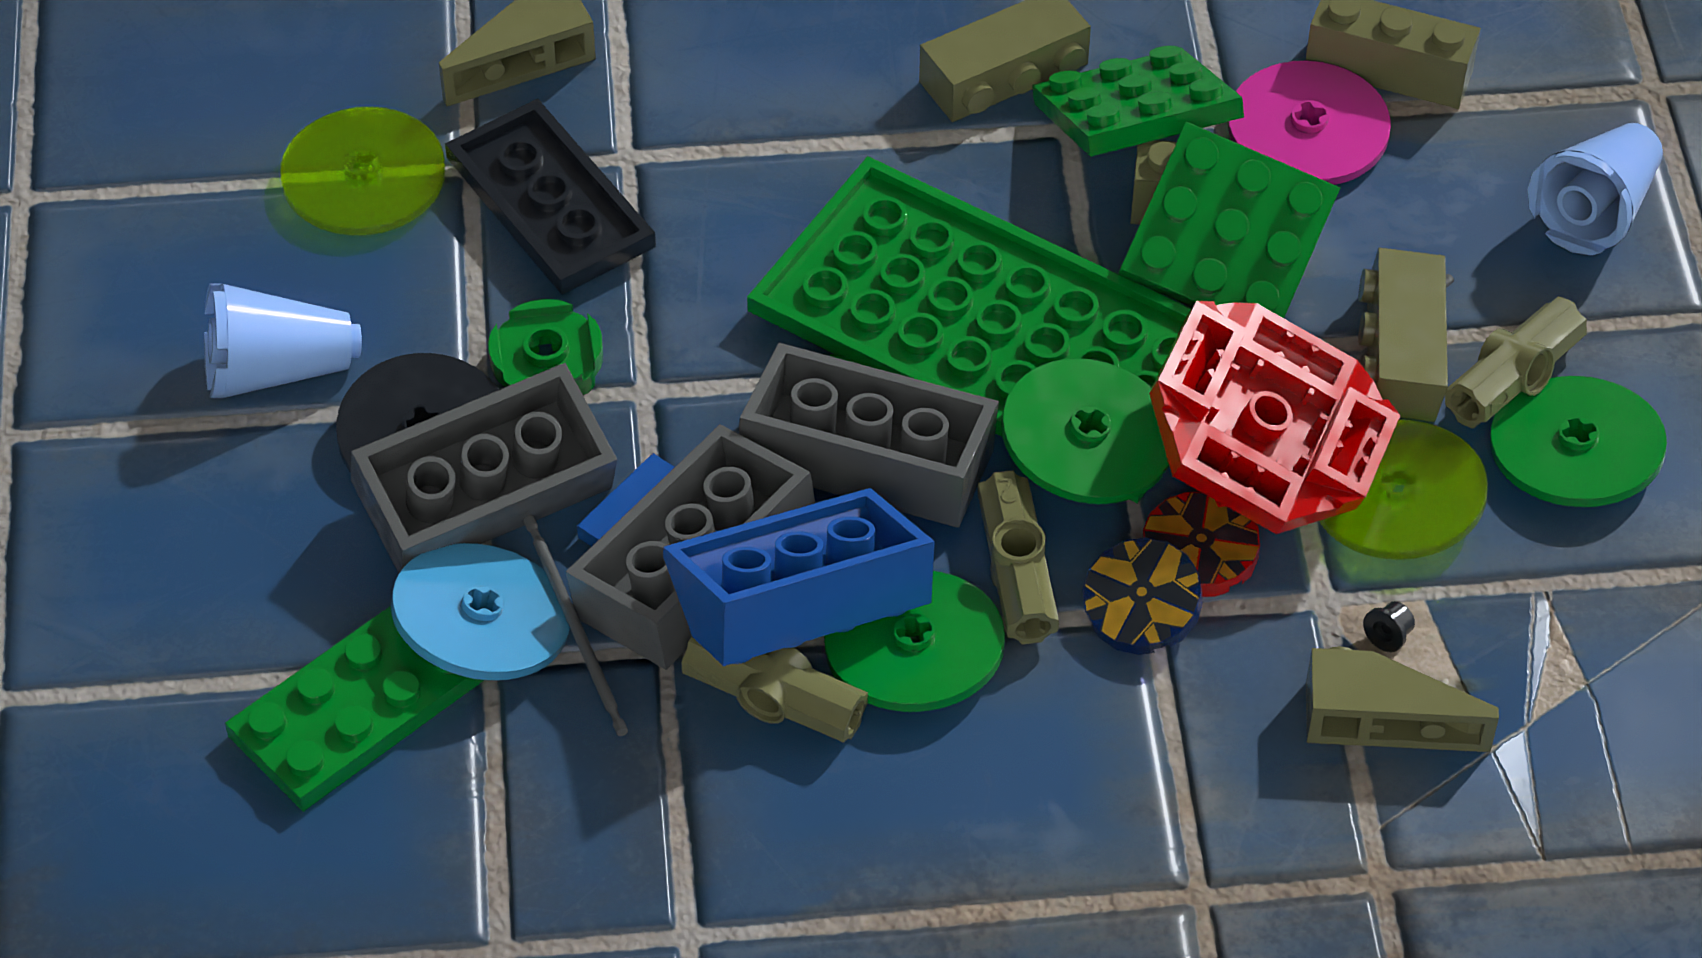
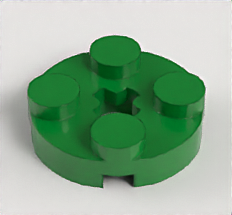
[488,299,603,395]

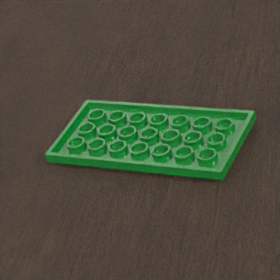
[747,156,1191,504]

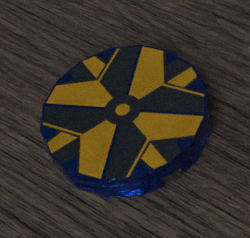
[1082,537,1203,655]

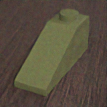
[439,0,596,107]
[1306,646,1499,752]

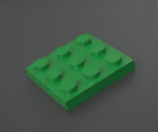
[1032,46,1244,157]
[1119,122,1341,318]

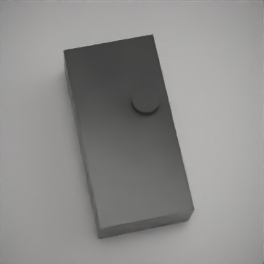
[739,343,999,528]
[351,363,617,574]
[566,424,815,670]

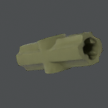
[1445,296,1587,429]
[977,470,1059,644]
[682,636,868,742]

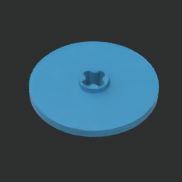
[391,543,570,681]

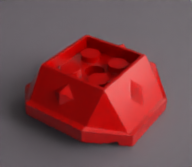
[1149,301,1400,534]

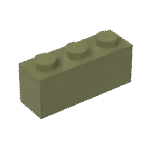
[919,0,1091,122]
[1305,0,1481,109]
[1358,247,1448,422]

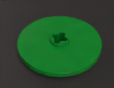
[1001,358,1169,504]
[1490,376,1667,507]
[824,571,1005,712]

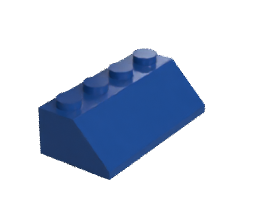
[663,488,934,666]

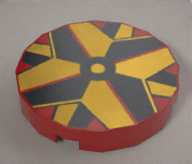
[1142,492,1260,597]

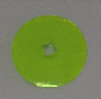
[280,107,446,235]
[1319,420,1488,560]

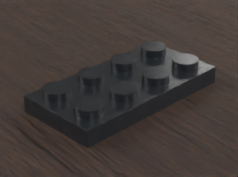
[445,98,656,295]

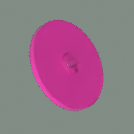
[1228,61,1391,185]

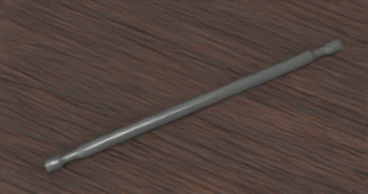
[523,515,628,736]

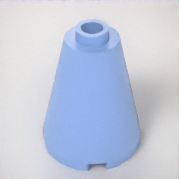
[1527,123,1663,255]
[204,284,362,398]

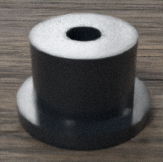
[1363,601,1415,653]

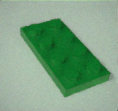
[225,606,484,812]

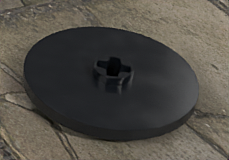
[336,353,499,473]

